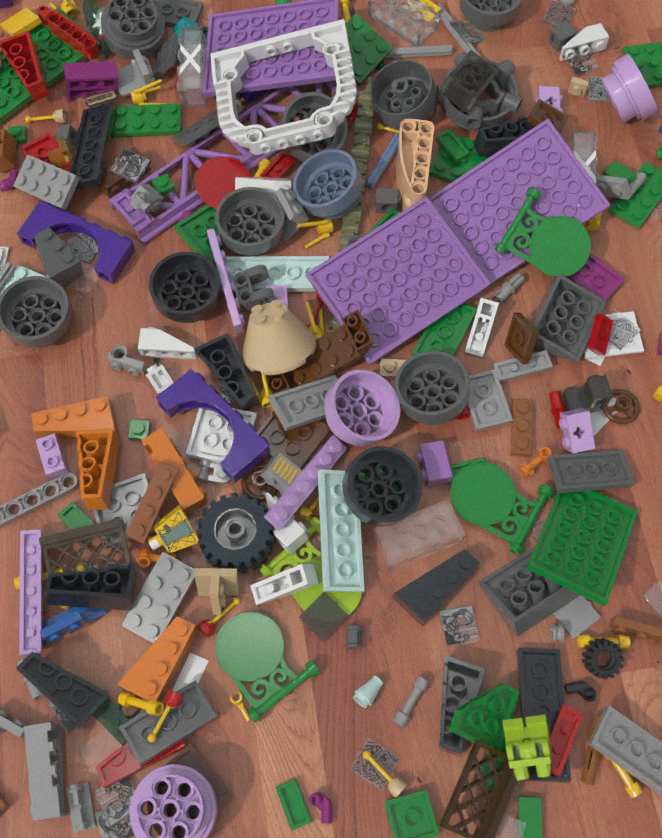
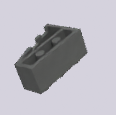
[34,227,83,286]

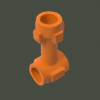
[519,447,551,477]
[136,549,176,568]

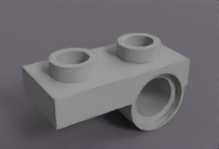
[107,345,147,377]
[0,709,27,739]

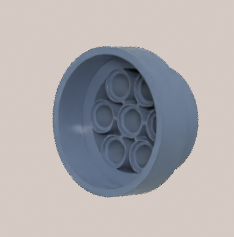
[293,149,363,219]

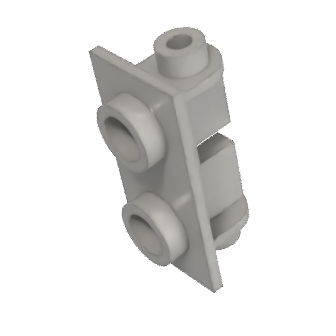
[66,782,96,834]

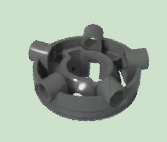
[437,52,522,131]

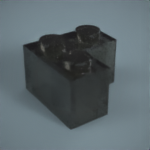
[562,375,613,413]

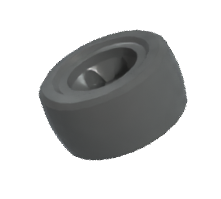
[370,60,437,130]

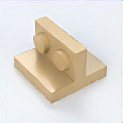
[194,568,240,615]

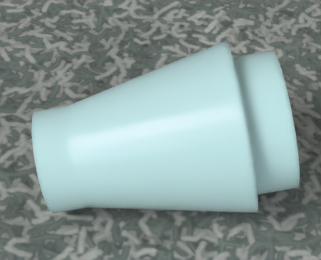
[353,676,383,708]

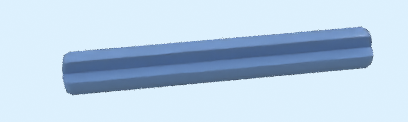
[366,133,399,188]

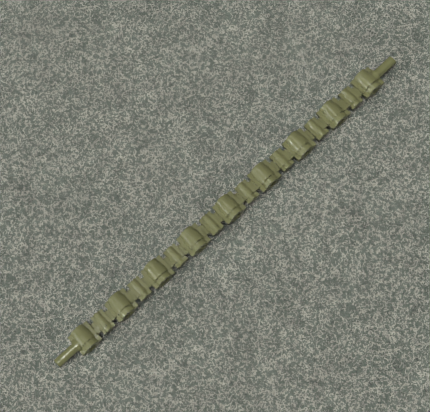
[327,77,374,334]

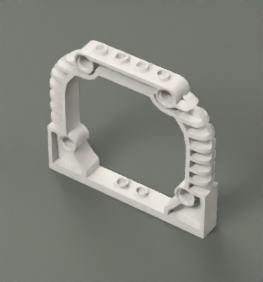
[210,19,357,155]

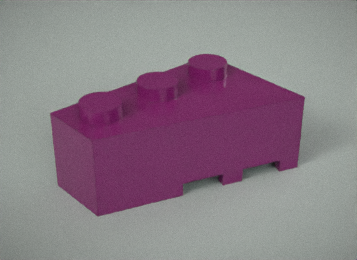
[64,61,118,103]

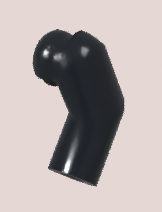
[564,681,597,701]

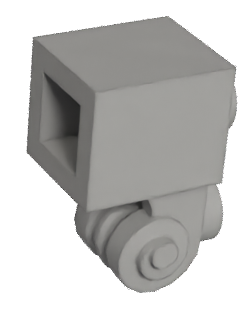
[130,184,163,213]

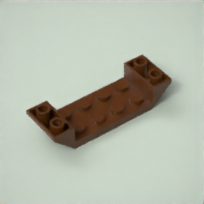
[266,309,374,394]

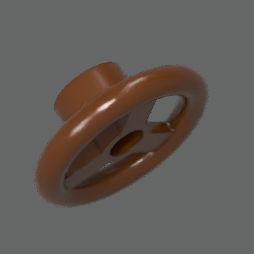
[602,389,640,424]
[241,464,278,501]

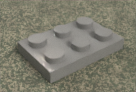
[467,369,513,432]

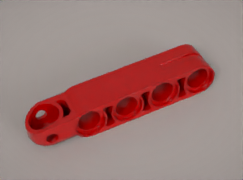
[36,5,100,60]

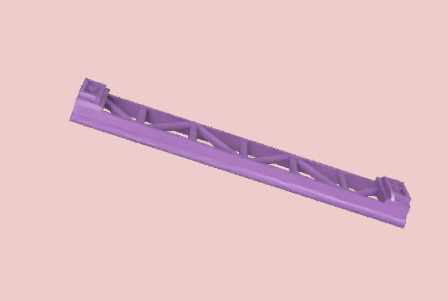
[109,81,359,245]

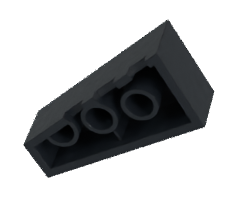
[473,116,534,157]
[194,333,261,411]
[393,549,480,627]
[44,562,137,611]
[16,652,111,729]
[439,655,485,757]

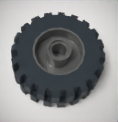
[197,493,276,574]

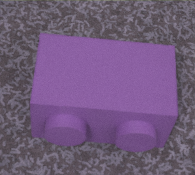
[416,440,452,487]

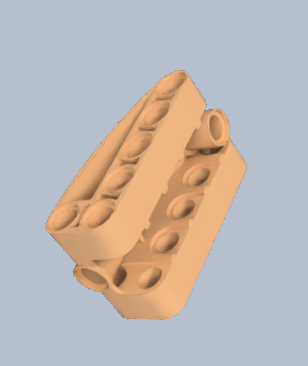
[396,119,434,211]

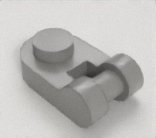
[197,460,232,485]

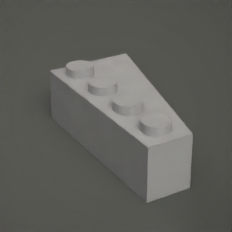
[24,722,66,821]

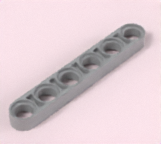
[0,473,79,528]

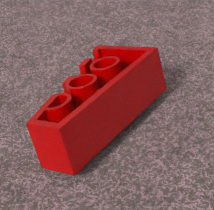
[0,31,50,101]

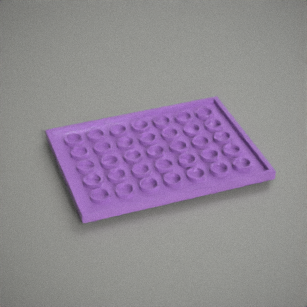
[202,0,340,98]
[428,119,610,285]
[305,196,491,366]

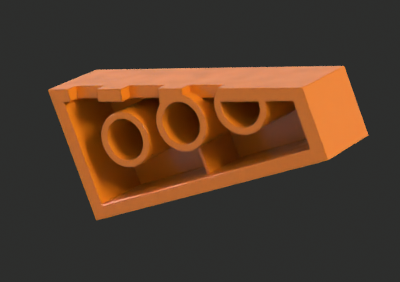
[141,428,207,515]

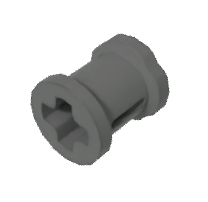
[344,626,363,649]

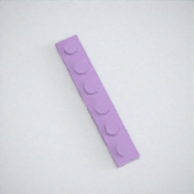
[207,228,245,334]
[264,435,347,531]
[19,529,42,656]

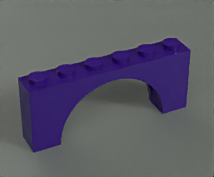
[17,201,135,284]
[156,369,270,483]

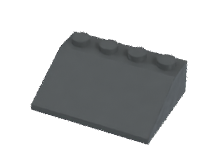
[531,274,606,363]
[478,546,581,637]

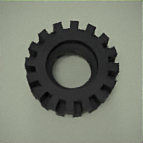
[582,638,624,679]

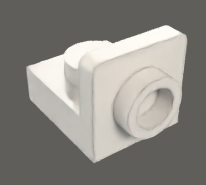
[145,364,174,394]

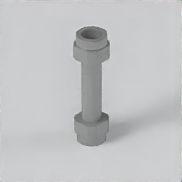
[393,676,429,728]

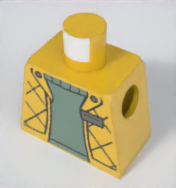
[148,505,199,553]

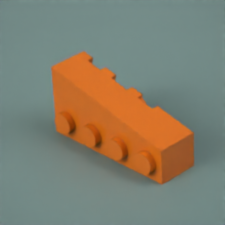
[31,396,119,439]
[75,429,120,510]
[117,616,199,701]

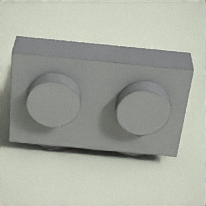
[117,49,153,97]
[594,172,646,200]
[275,188,309,241]

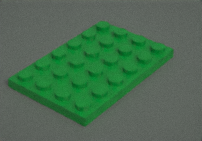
[526,490,638,607]

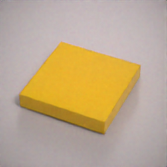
[0,7,42,37]

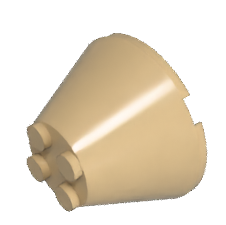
[242,300,316,375]

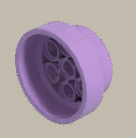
[601,53,658,123]
[324,370,400,446]
[130,765,218,838]

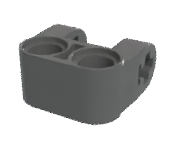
[233,265,275,311]

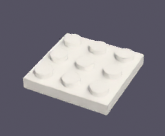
[186,408,257,463]

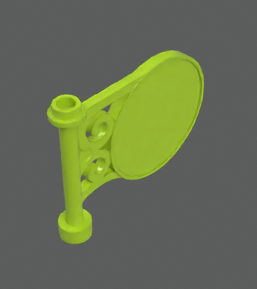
[259,517,362,623]

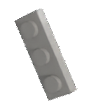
[492,350,553,383]

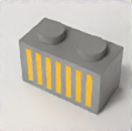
[260,452,302,495]

